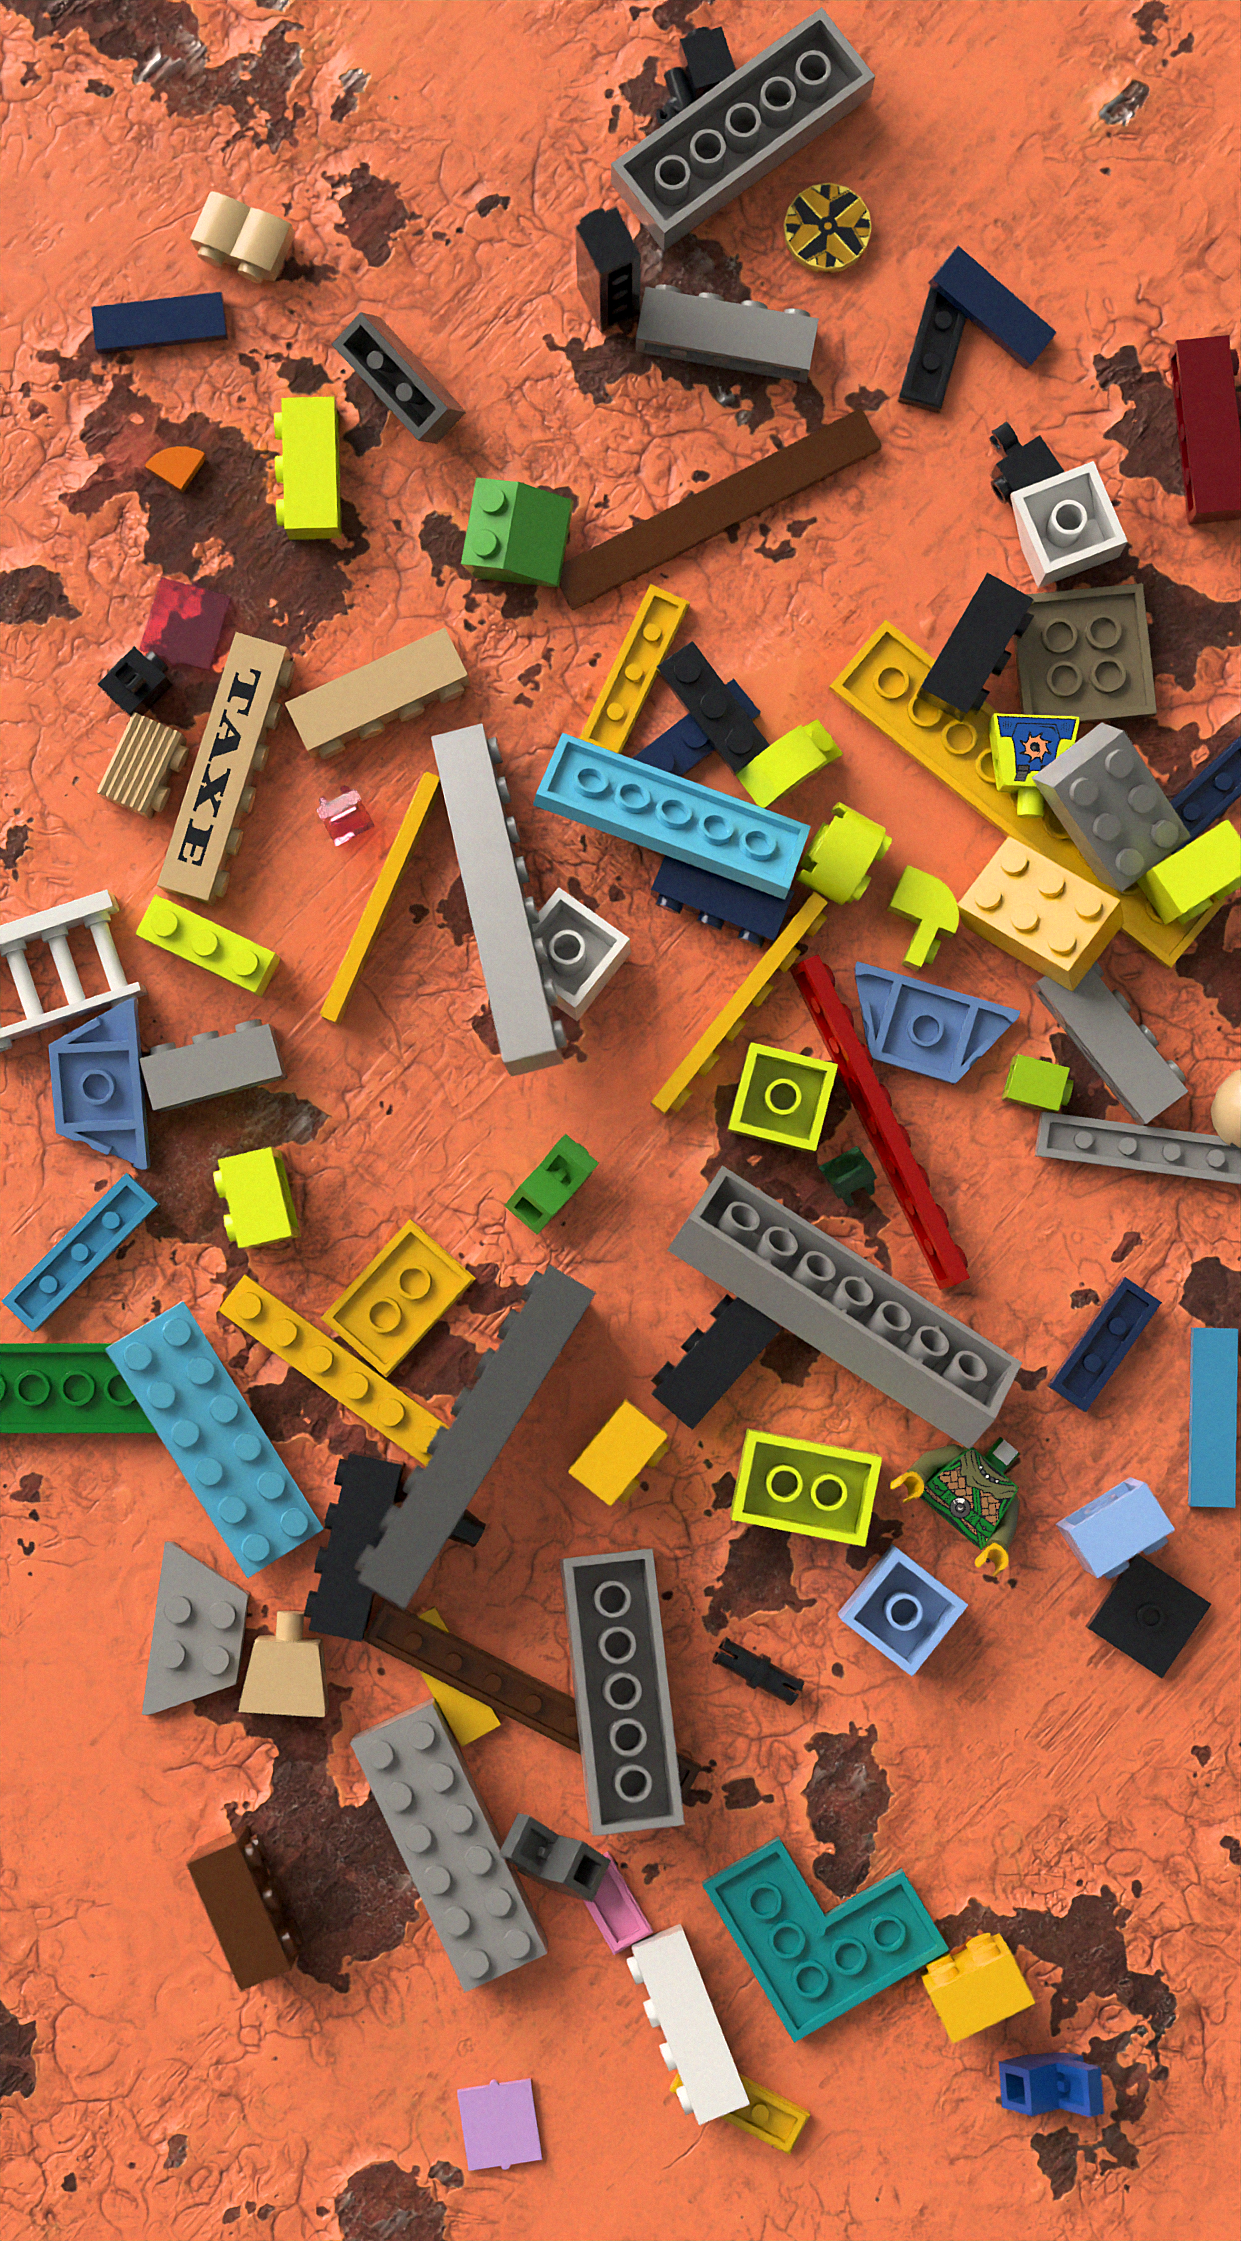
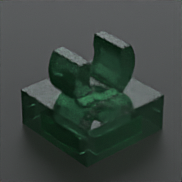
[819,1146,878,1207]

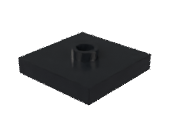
[1086,1554,1211,1678]

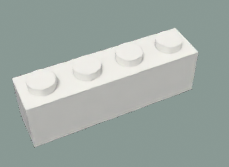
[626,1924,750,2125]

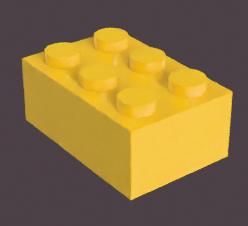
[957,836,1124,992]

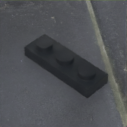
[657,641,770,776]

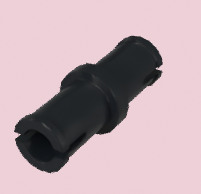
[712,1637,804,1706]

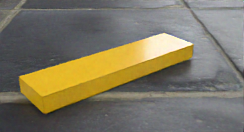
[579,584,690,754]

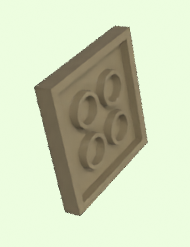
[1013,583,1157,724]

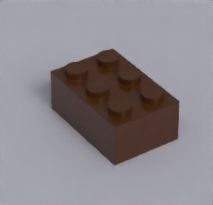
[186,1825,303,1992]

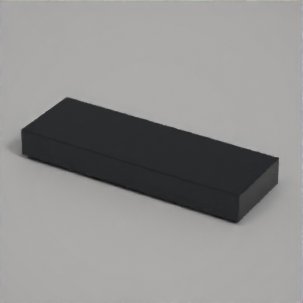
[897,273,967,413]

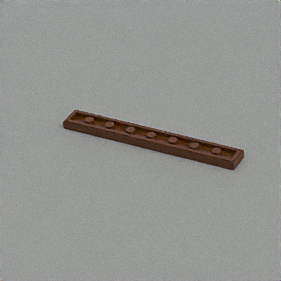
[559,408,882,611]
[363,1599,702,1804]

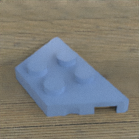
[854,961,1020,1085]
[48,998,150,1170]

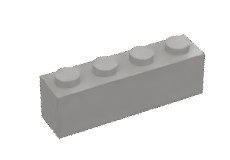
[636,285,819,383]
[1030,961,1188,1125]

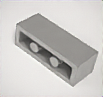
[139,1019,287,1113]

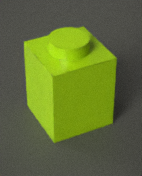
[1001,1054,1074,1113]

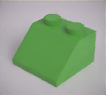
[461,478,574,588]

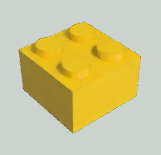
[568,1397,669,1507]
[919,1933,1035,2044]

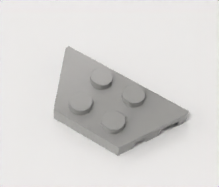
[142,1541,250,1715]

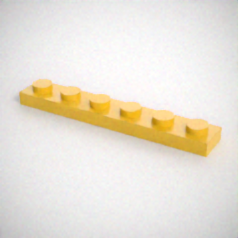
[650,891,828,1115]
[218,1274,450,1466]

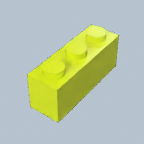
[274,396,342,540]
[135,894,281,998]

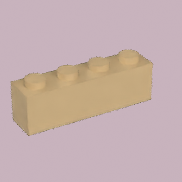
[285,628,470,759]

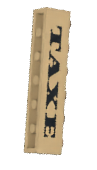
[157,632,295,906]

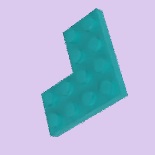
[702,1836,949,2043]

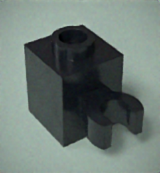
[989,422,1064,508]
[97,646,172,717]

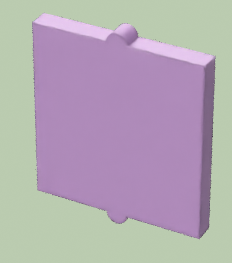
[457,2078,542,2171]

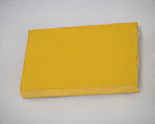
[321,1219,477,1378]

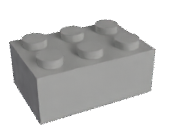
[1032,723,1191,892]

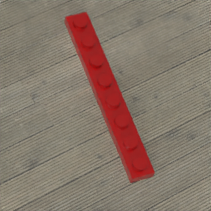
[790,954,970,1290]

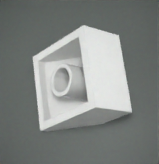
[1010,461,1128,588]

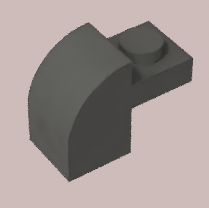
[499,1813,611,1902]

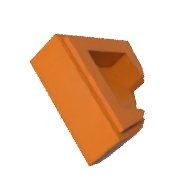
[144,446,207,493]

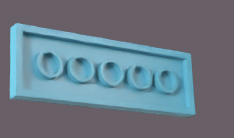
[533,733,811,900]
[105,1301,324,1578]

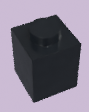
[679,26,736,101]

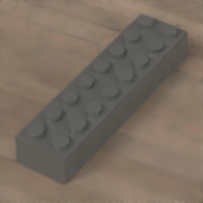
[354,1264,596,1610]

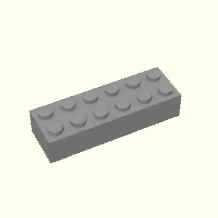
[611,7,875,251]
[559,1549,684,1836]
[350,1697,549,1992]

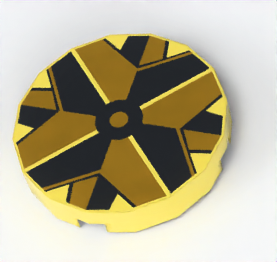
[784,183,871,273]

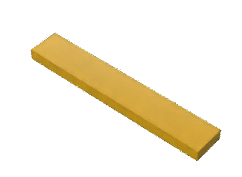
[320,771,442,1026]

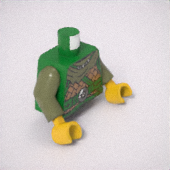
[890,1437,1020,1577]

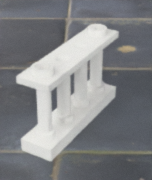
[0,889,148,1052]

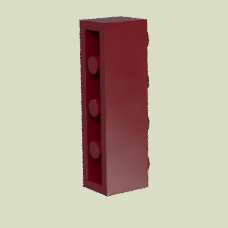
[1168,335,1241,525]

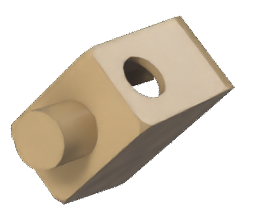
[239,1610,329,1717]

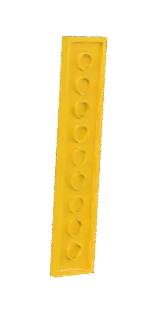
[828,619,1227,969]

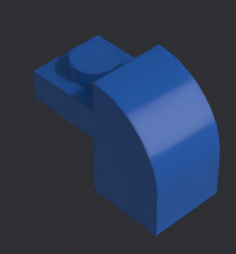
[999,2052,1104,2117]

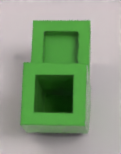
[504,1134,599,1235]

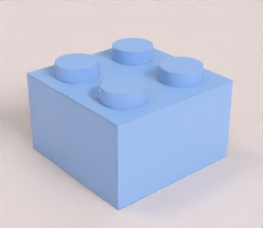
[1055,1477,1175,1579]
[837,1544,968,1677]

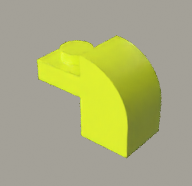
[736,719,843,809]
[886,865,959,972]

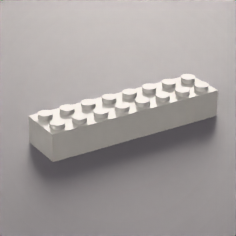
[667,1165,1022,1449]

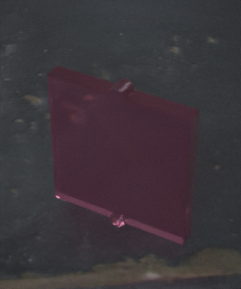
[139,577,231,671]

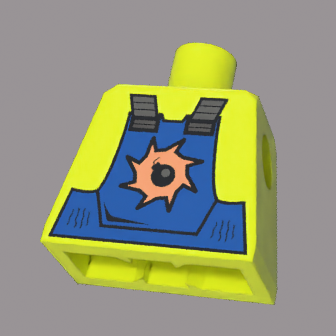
[988,713,1079,818]

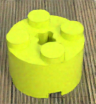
[795,802,892,906]

